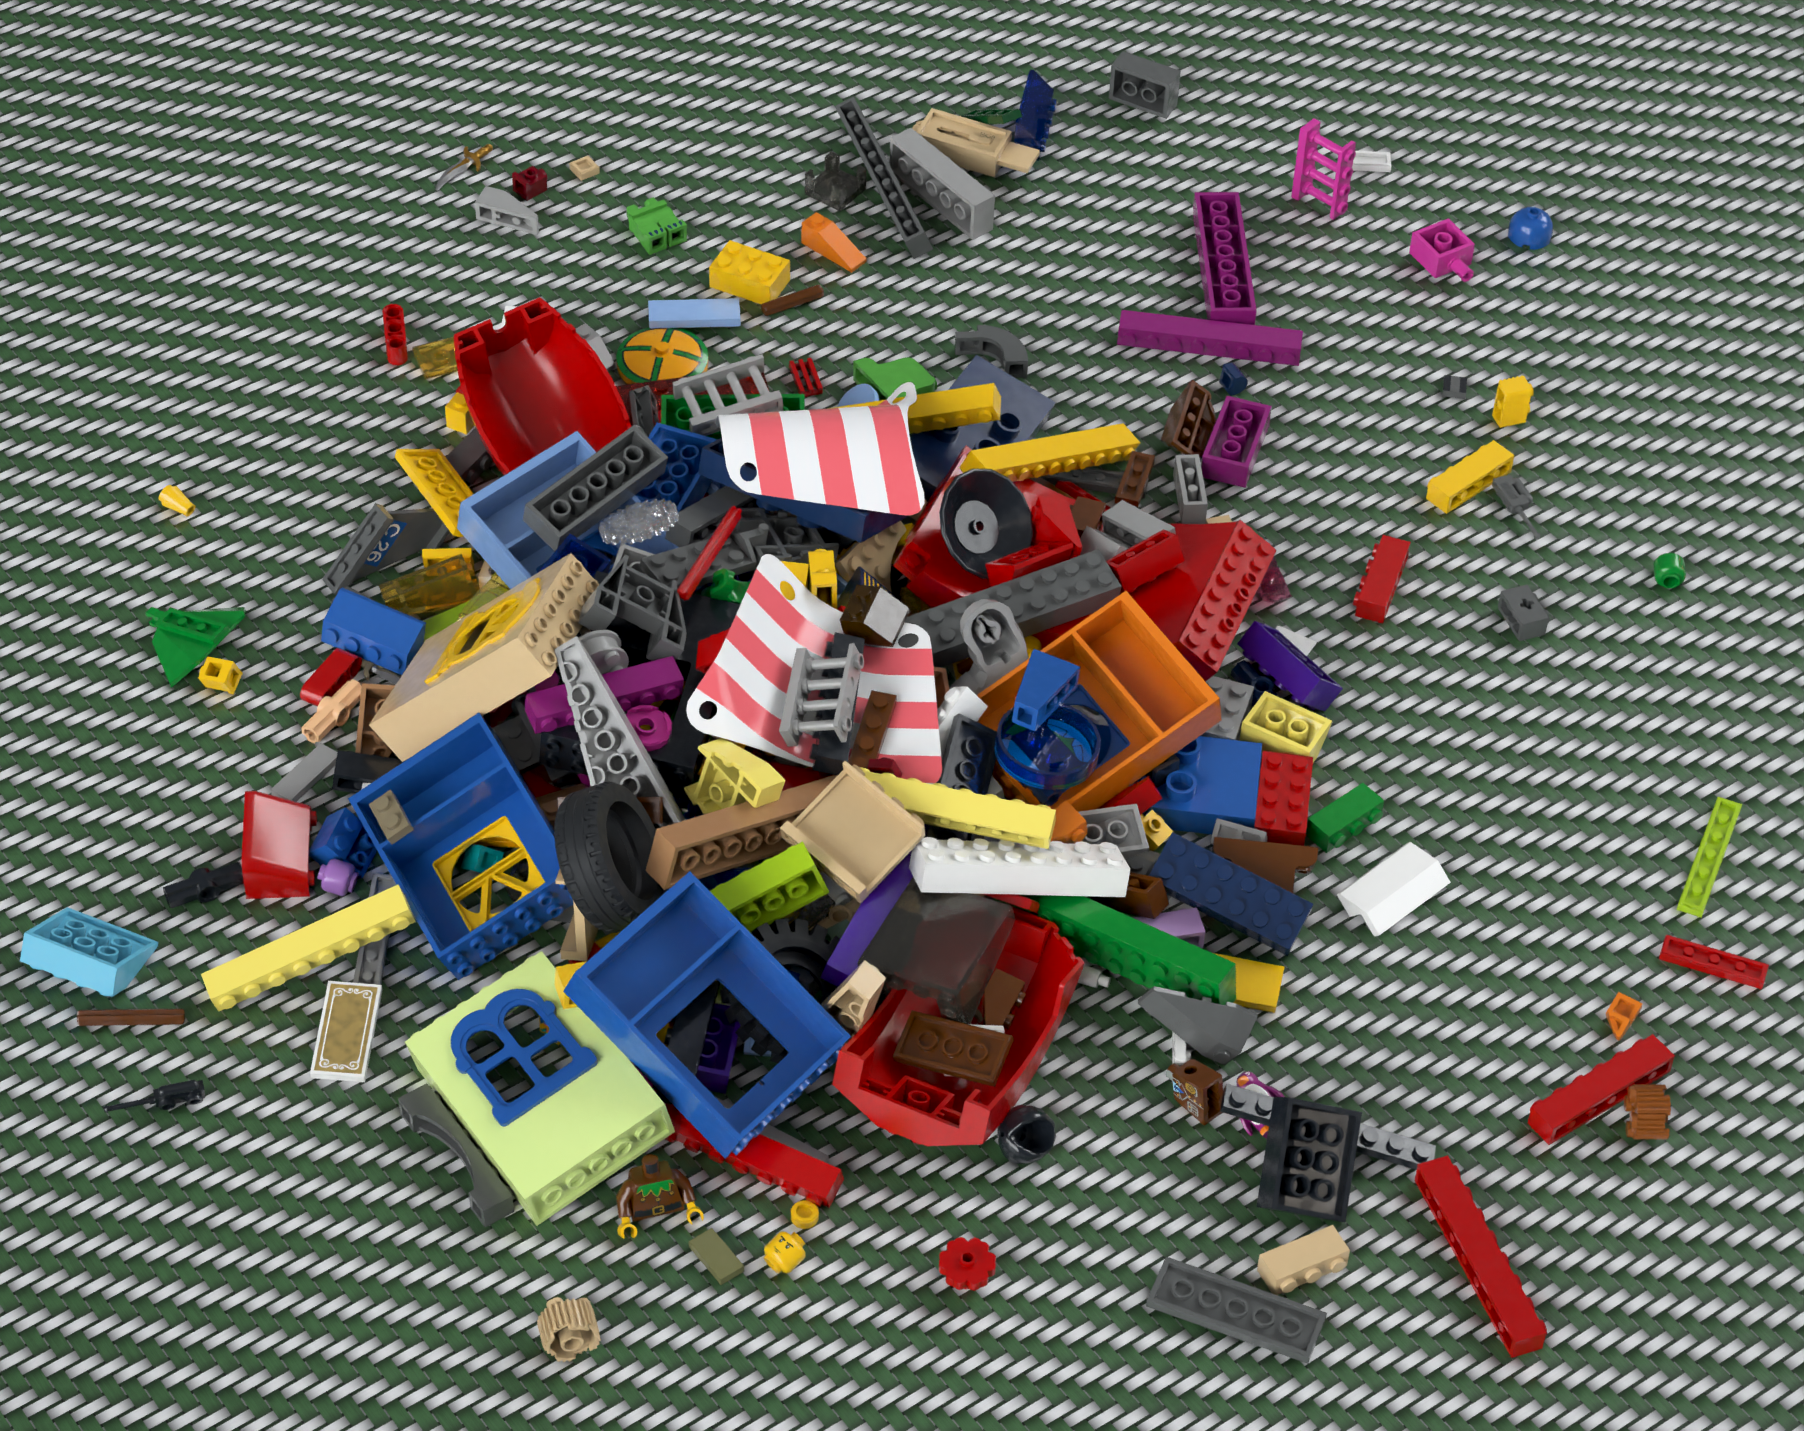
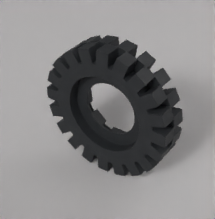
[720,918,840,1063]

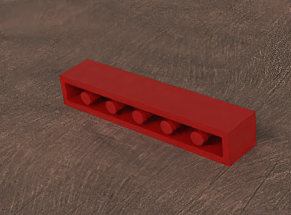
[1528,1034,1675,1145]

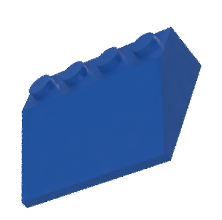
[635,423,717,525]

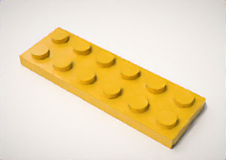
[395,449,473,537]

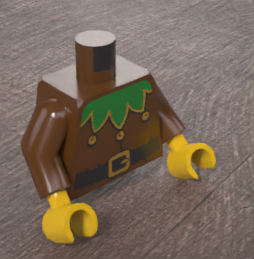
[616,1154,704,1239]

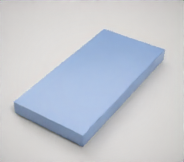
[648,298,741,329]

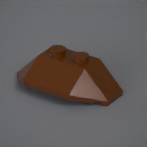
[1161,379,1217,459]

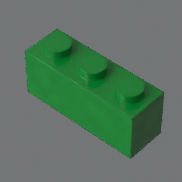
[1306,783,1384,853]

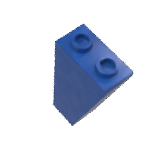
[1012,649,1080,731]

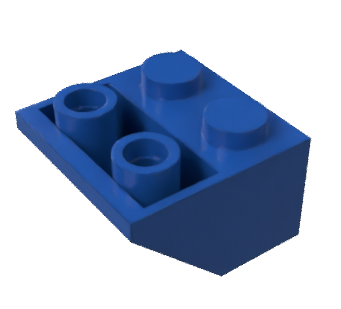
[309,807,377,879]

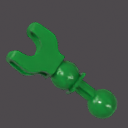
[696,568,751,604]

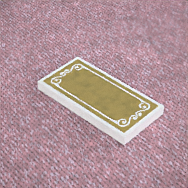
[310,981,382,1082]

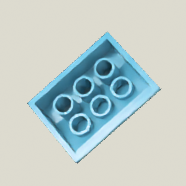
[20,907,158,997]

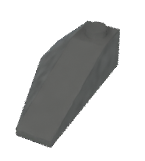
[1138,986,1257,1066]

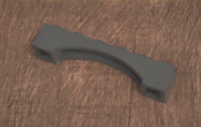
[398,1083,515,1227]

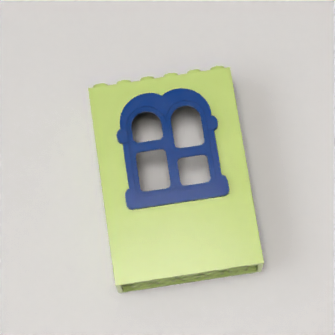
[405,951,675,1226]

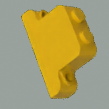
[808,549,837,609]

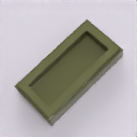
[689,1228,744,1285]

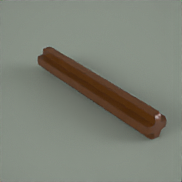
[77,1008,185,1026]

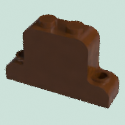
[1212,837,1318,893]

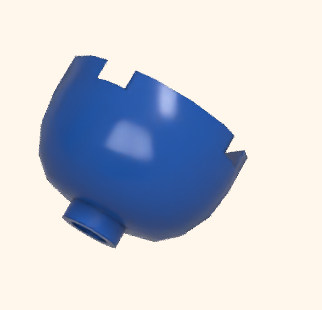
[1508,207,1553,250]

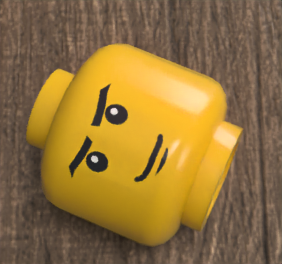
[763,1231,805,1274]

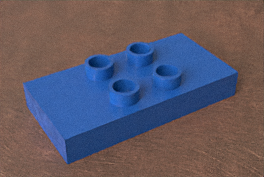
[1054,720,1262,835]

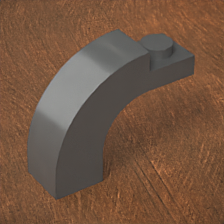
[954,325,1028,378]

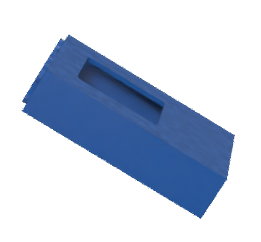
[563,871,851,1159]

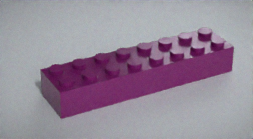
[1193,192,1257,325]

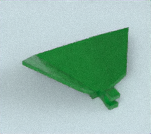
[145,607,246,688]

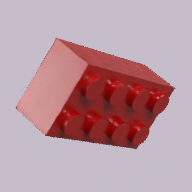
[1254,751,1313,846]

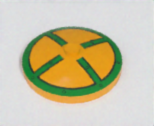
[616,327,708,395]

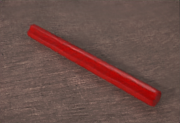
[677,506,742,601]

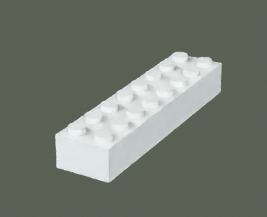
[909,837,1130,897]

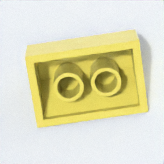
[1239,691,1332,763]

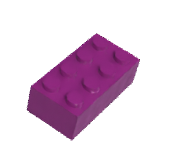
[1201,396,1272,488]

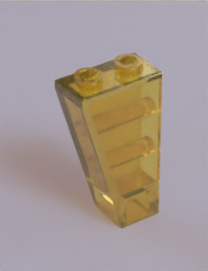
[379,554,481,615]

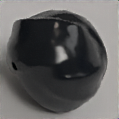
[997,1105,1056,1164]

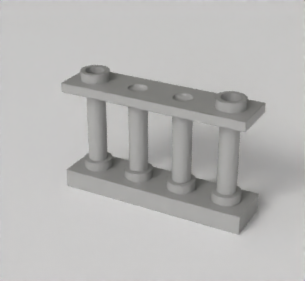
[673,354,783,436]
[779,643,864,747]

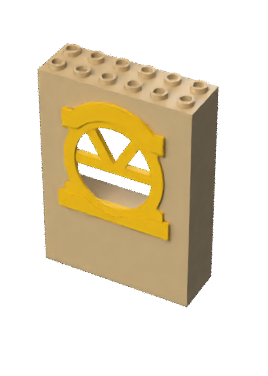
[369,553,600,762]

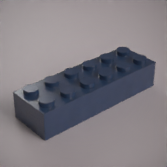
[1149,832,1313,956]

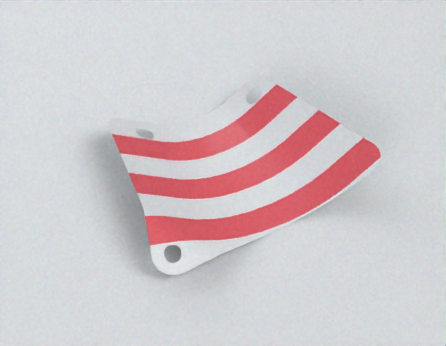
[716,382,924,516]
[686,554,942,785]

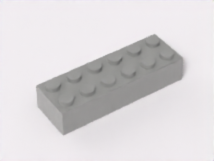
[889,128,995,240]

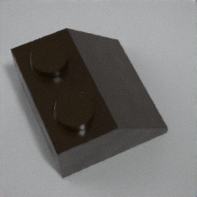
[840,584,910,647]

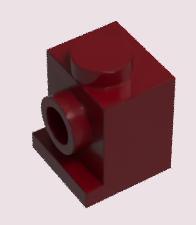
[512,166,548,201]

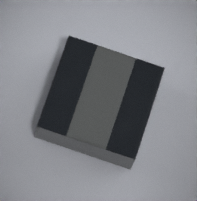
[1442,375,1467,399]

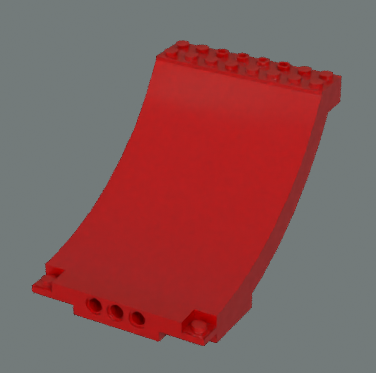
[893,445,1277,682]

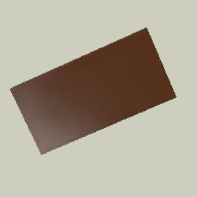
[892,1010,1014,1087]

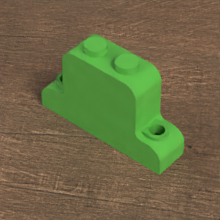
[853,357,937,400]

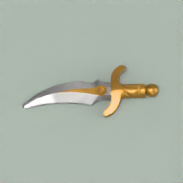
[435,144,493,191]

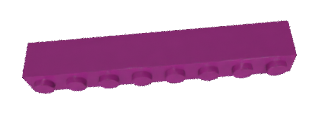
[1117,310,1303,366]

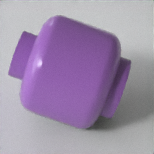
[317,858,359,896]

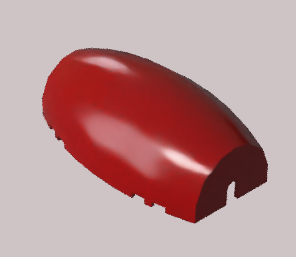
[454,297,631,476]

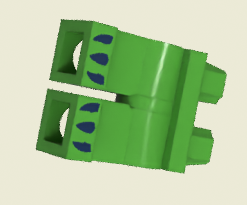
[626,197,687,255]

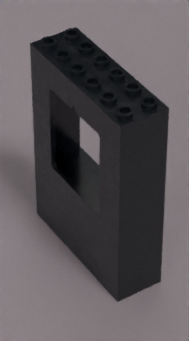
[539,571,741,800]

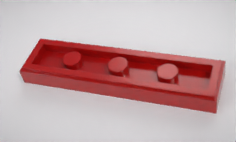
[1659,935,1769,989]

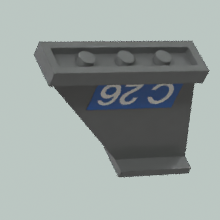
[322,503,450,595]

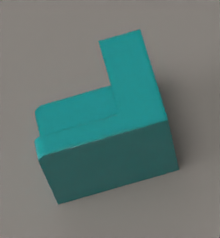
[461,844,504,873]

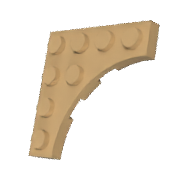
[835,521,907,592]

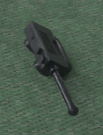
[103,1080,205,1113]

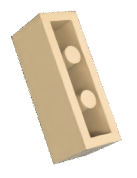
[1257,1225,1350,1295]

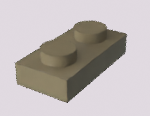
[369,790,414,844]

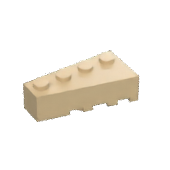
[821,960,886,1044]

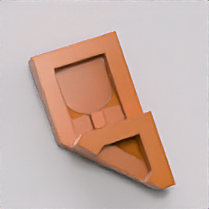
[1606,992,1643,1041]

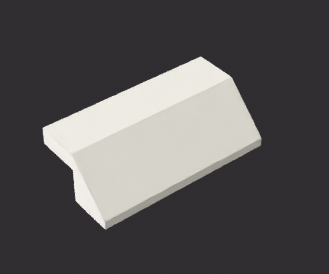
[1337,842,1451,936]

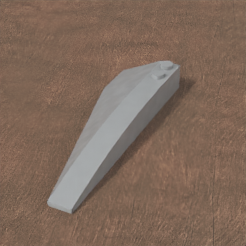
[554,636,685,830]

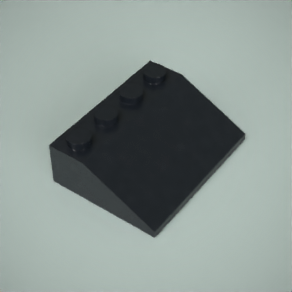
[1256,1097,1362,1222]

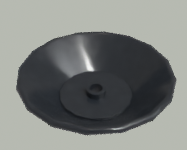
[939,468,1034,579]

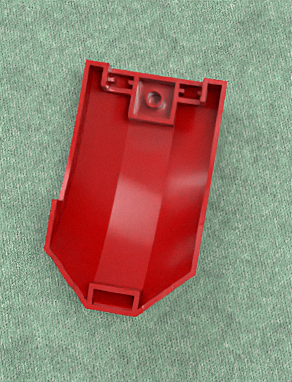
[832,905,1084,1146]

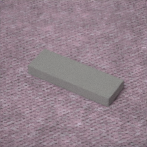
[271,743,338,802]

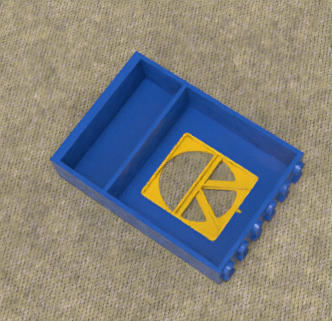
[348,713,573,980]

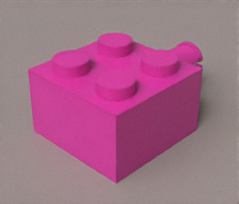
[1409,218,1475,282]

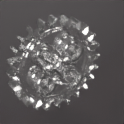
[598,499,679,546]

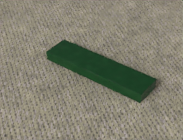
[961,109,1022,124]

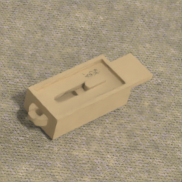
[912,108,1040,177]

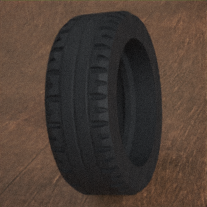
[554,782,667,933]

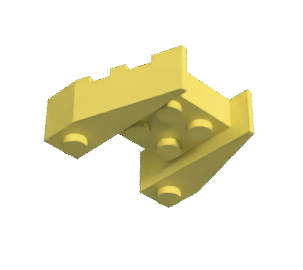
[684,738,786,814]

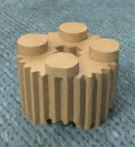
[537,1297,601,1362]

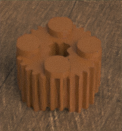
[1624,1084,1671,1139]

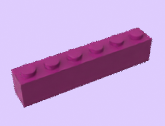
[525,656,684,734]

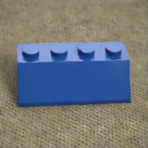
[321,588,426,675]

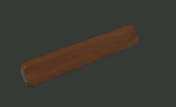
[761,284,824,316]

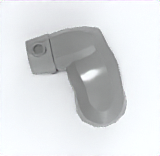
[949,599,1029,695]

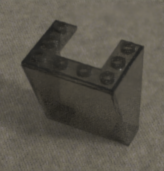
[857,877,1016,1024]

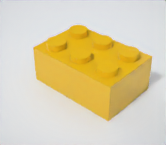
[709,240,790,305]

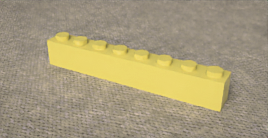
[859,767,1056,849]
[201,884,416,1011]

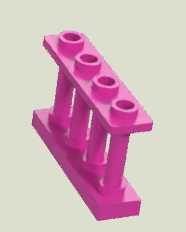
[1291,118,1356,220]

